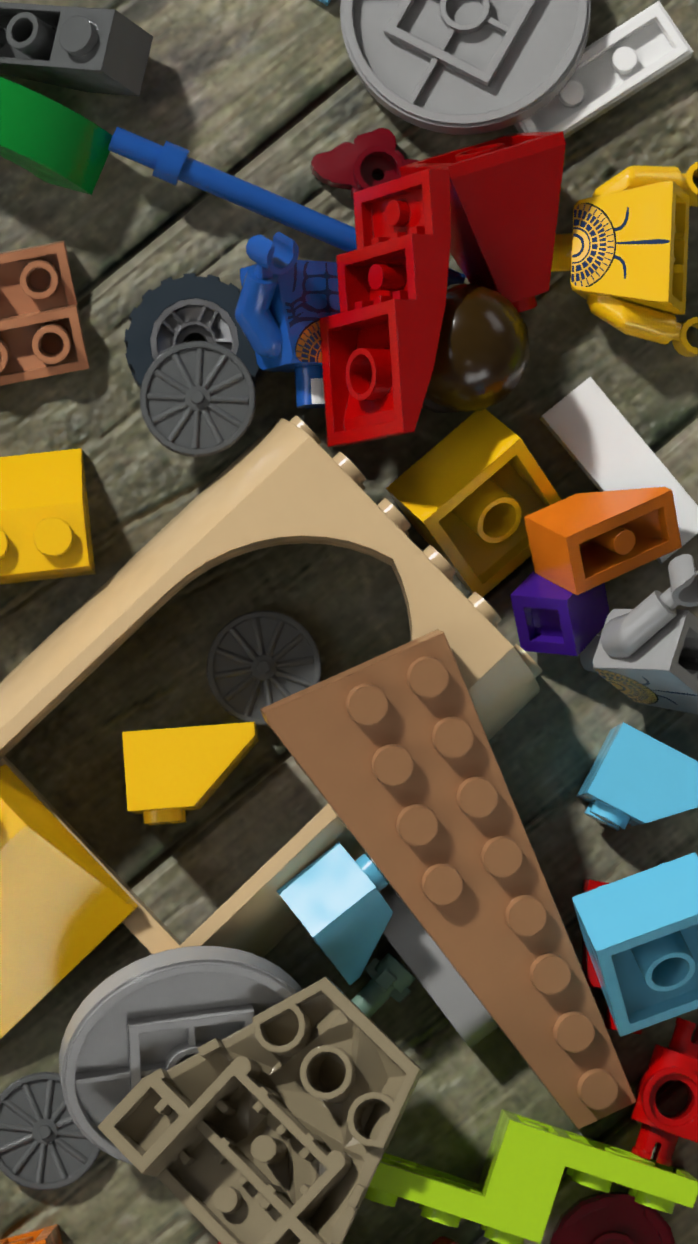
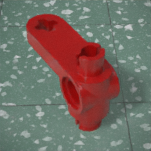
[631,1017,698,1167]

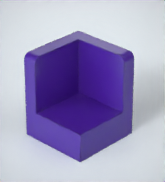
[510,571,610,656]

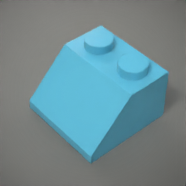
[576,722,698,831]
[572,852,698,1037]

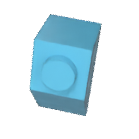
[277,842,393,985]

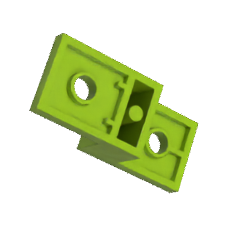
[364,1109,698,1244]

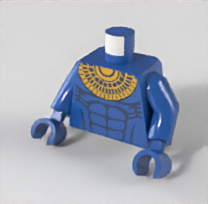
[235,231,340,409]

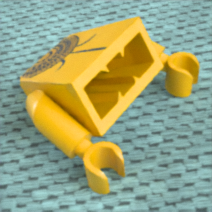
[551,162,698,357]

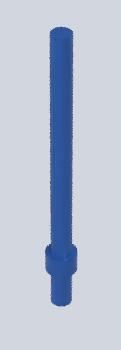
[108,126,466,287]

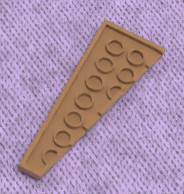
[260,629,636,1130]

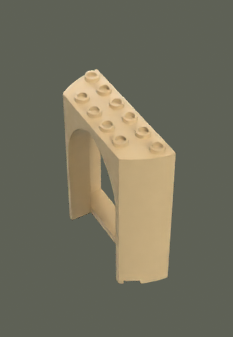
[0,415,542,958]

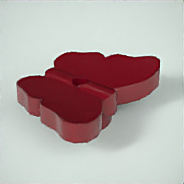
[310,128,418,199]

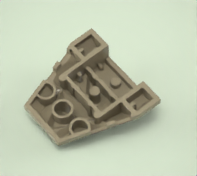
[97,977,423,1244]

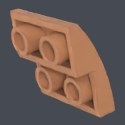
[0,240,89,386]

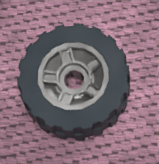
[124,273,262,389]

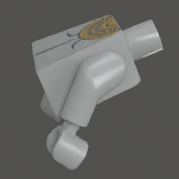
[580,554,698,714]

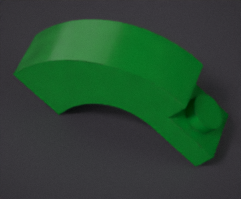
[0,77,113,195]

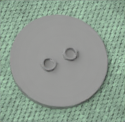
[340,0,591,135]
[59,946,302,1165]

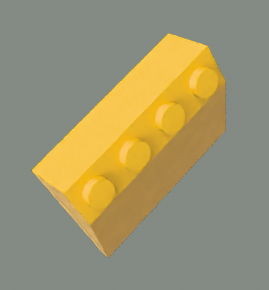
[0,764,138,1040]

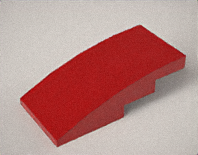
[319,169,451,447]

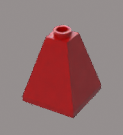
[399,131,566,312]

